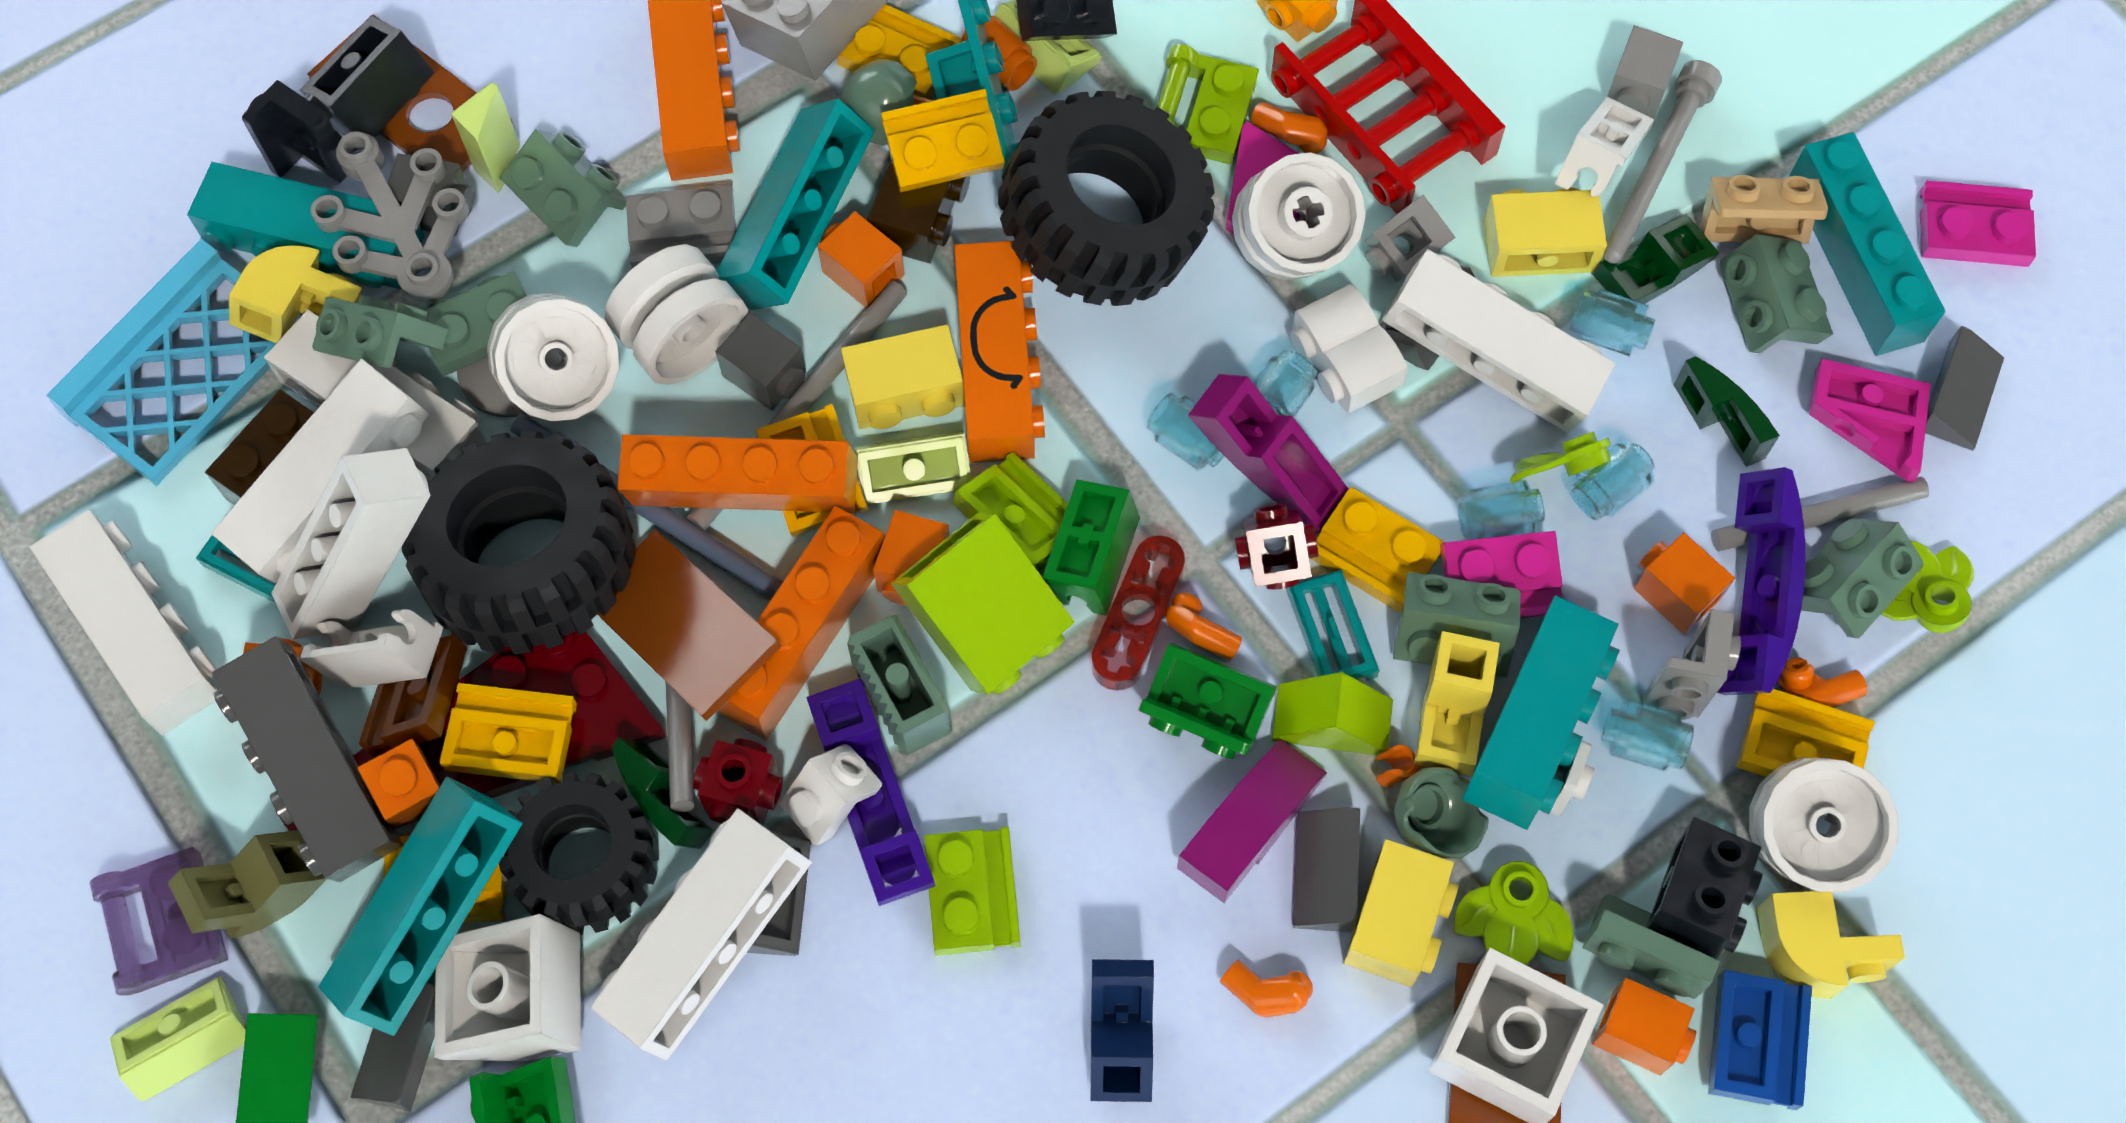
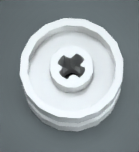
[1232,152,1366,281]
[604,244,748,385]
[487,293,620,422]
[1749,758,1899,892]

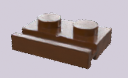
[358,634,467,757]

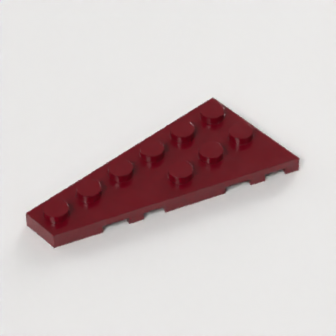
[275,631,667,831]

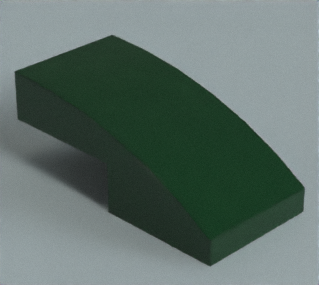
[1593,213,1719,314]
[1673,356,1780,467]
[612,737,714,849]

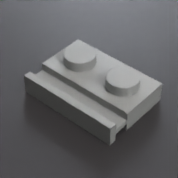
[626,184,737,269]

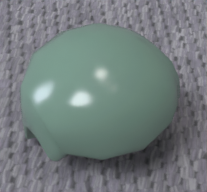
[840,58,917,146]
[1394,767,1489,859]

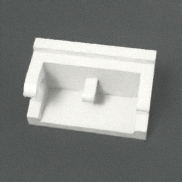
[1554,97,1655,197]
[299,609,444,689]

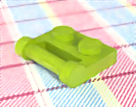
[1157,44,1259,165]

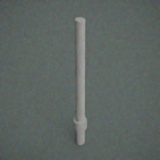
[687,281,907,531]

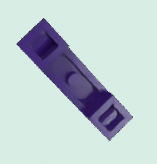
[1717,467,1806,695]
[806,678,936,906]

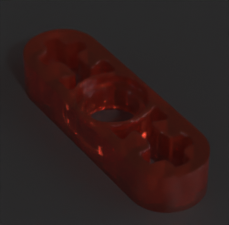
[1091,535,1185,691]

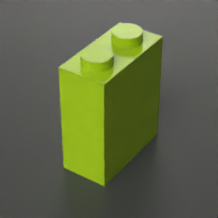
[890,513,1075,695]

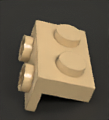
[1699,175,1828,244]

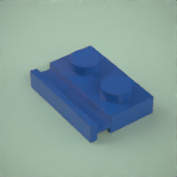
[1708,970,1812,1111]

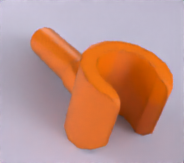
[1375,745,1460,787]

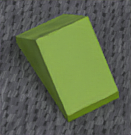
[1272,672,1393,756]

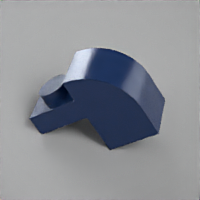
[1090,959,1154,1102]

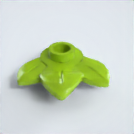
[1510,431,1611,484]
[1881,540,1974,633]
[1454,861,1574,966]

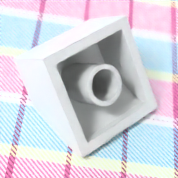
[434,914,581,1061]

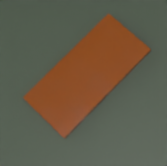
[597,529,782,721]

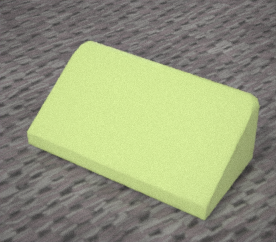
[995,0,1102,94]
[451,82,520,193]
[855,431,972,504]
[110,976,246,1101]

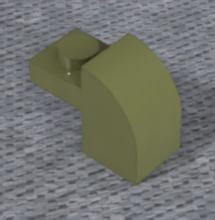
[168,830,327,939]

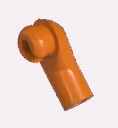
[1251,102,1328,154]
[1165,592,1242,662]
[1778,658,1868,708]
[1219,959,1313,1018]

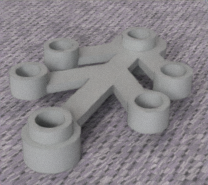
[310,131,469,302]

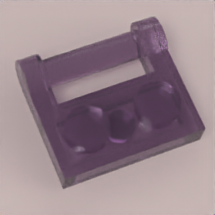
[89,846,228,996]

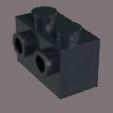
[300,15,435,138]
[1646,817,1763,960]

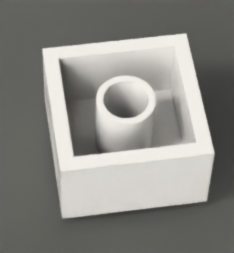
[1428,948,1604,1123]

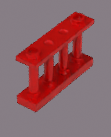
[1271,0,1506,214]

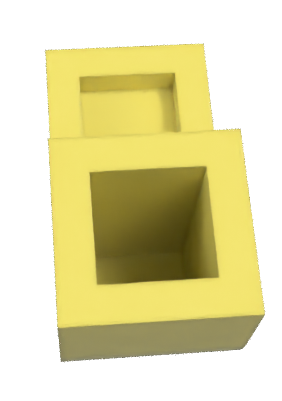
[229,245,362,343]
[1414,631,1500,777]
[1756,891,1905,999]

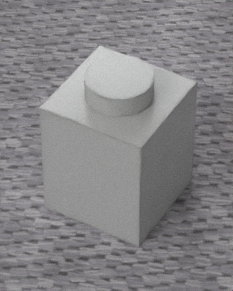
[1607,25,1684,119]

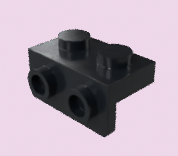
[1016,0,1117,41]
[242,80,347,184]

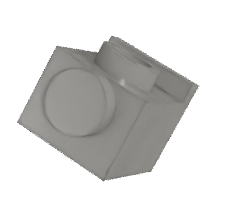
[1365,194,1456,283]

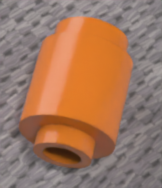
[962,15,1037,91]

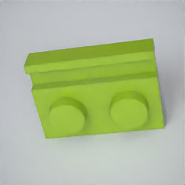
[952,452,1068,571]
[924,827,1021,956]

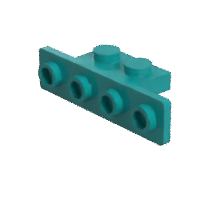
[925,0,1019,172]

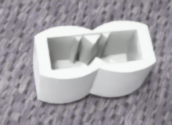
[1290,283,1408,413]

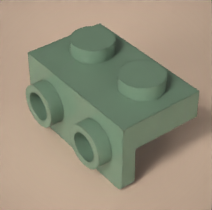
[500,129,626,247]
[1719,234,1833,353]
[425,271,527,377]
[312,295,448,368]
[1801,518,1923,639]
[1393,572,1521,677]
[1582,894,1721,1000]

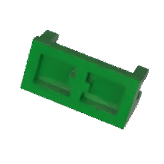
[1042,479,1140,616]
[236,1013,319,1123]

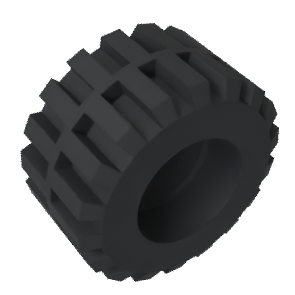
[499,772,659,935]

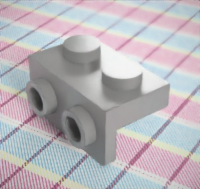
[1642,609,1741,720]

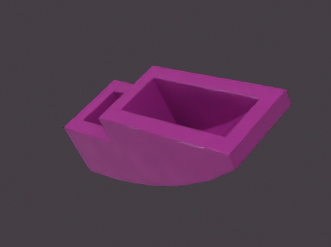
[1188,374,1349,532]
[1177,739,1327,904]

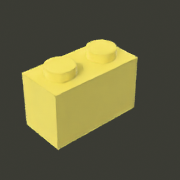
[1483,187,1607,277]
[841,324,965,430]
[1343,839,1459,987]

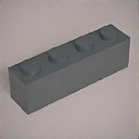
[211,636,403,882]

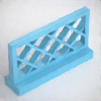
[46,239,299,486]

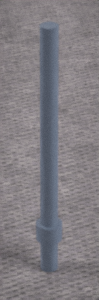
[510,414,783,600]

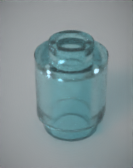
[1570,289,1656,357]
[1252,350,1317,418]
[1147,392,1224,470]
[1569,441,1655,521]
[1457,479,1545,540]
[1601,700,1694,771]

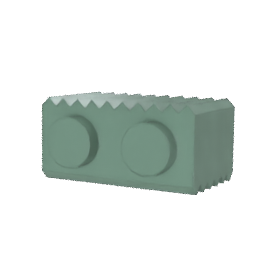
[847,615,953,756]

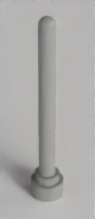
[1603,60,1722,264]

